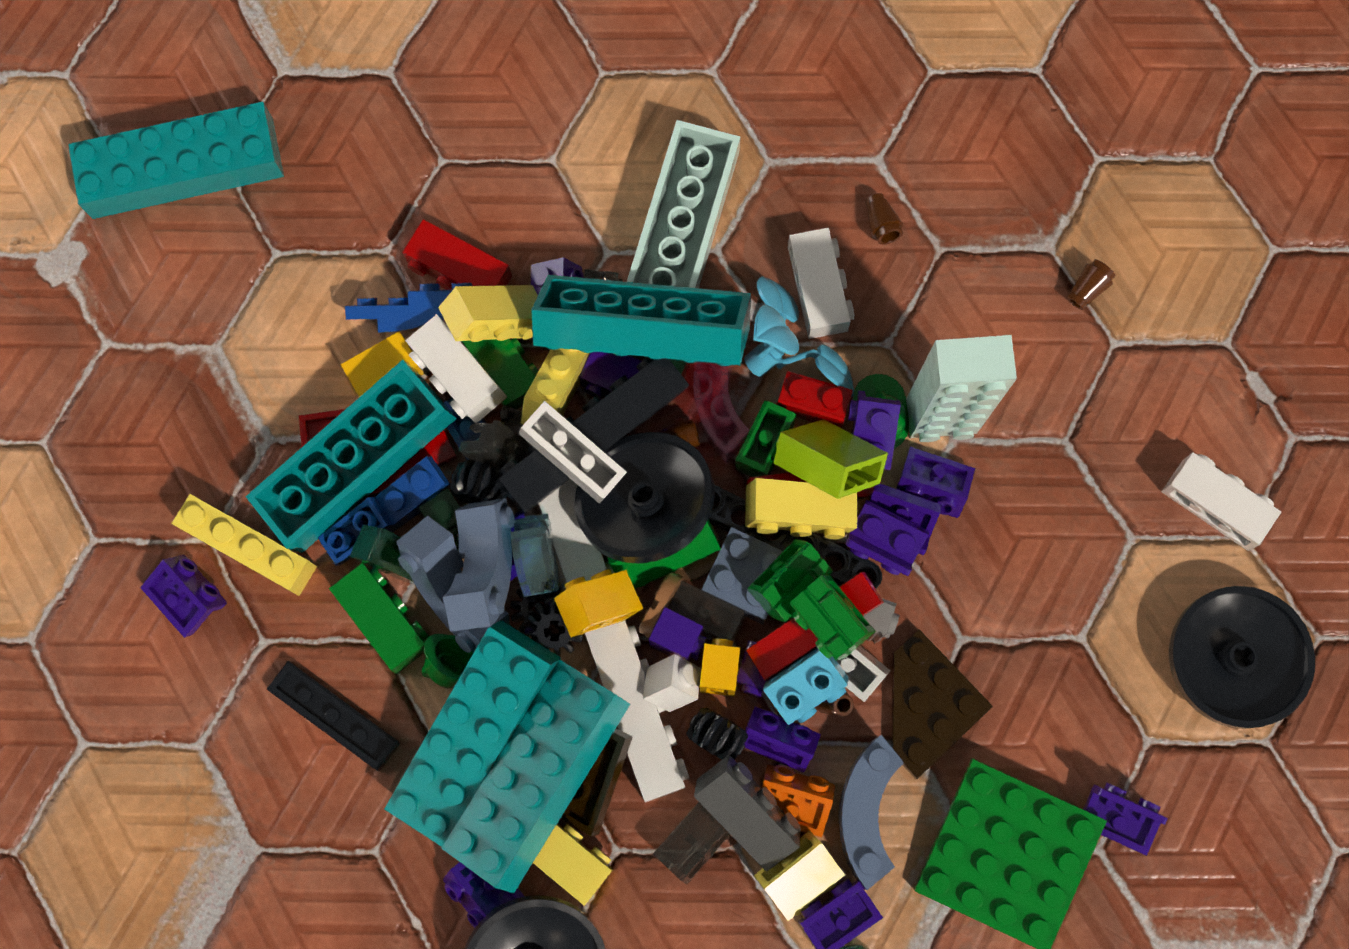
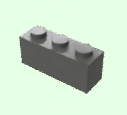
[694,755,801,872]

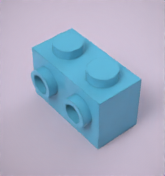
[763,648,849,725]

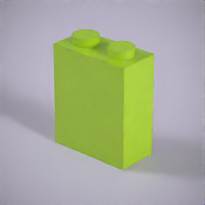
[774,419,888,499]

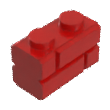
[777,371,853,428]

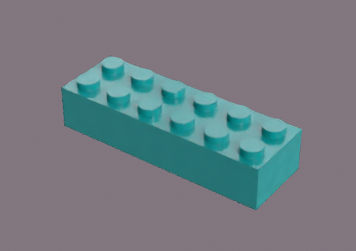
[68,102,284,219]
[531,275,751,366]
[245,360,457,553]
[384,620,561,847]
[441,660,631,893]

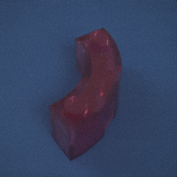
[693,345,750,464]

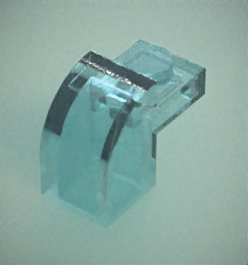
[511,513,559,597]

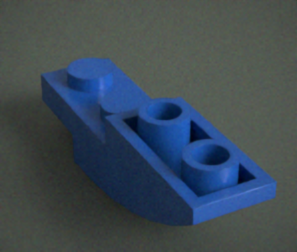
[345,283,472,333]
[318,456,450,566]

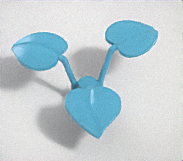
[744,276,854,397]

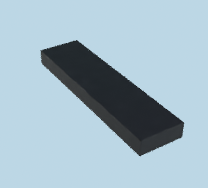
[266,661,401,772]

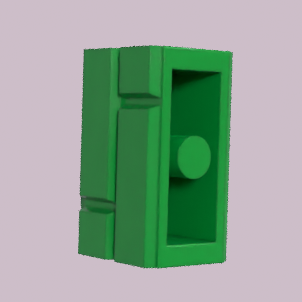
[735,400,796,477]
[747,539,833,622]
[790,575,875,660]

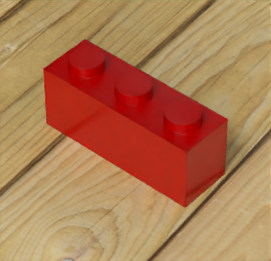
[402,219,512,290]

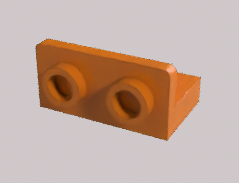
[761,765,835,838]

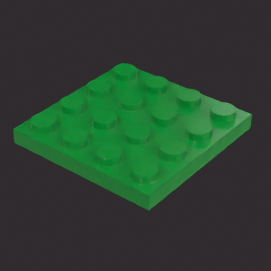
[913,758,1107,949]

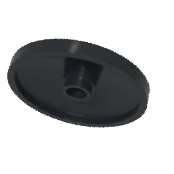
[574,432,715,563]
[1169,586,1315,729]
[464,895,606,949]

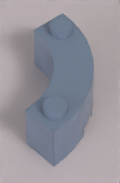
[443,498,514,632]
[397,516,510,653]
[838,735,904,890]

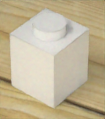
[643,654,701,712]

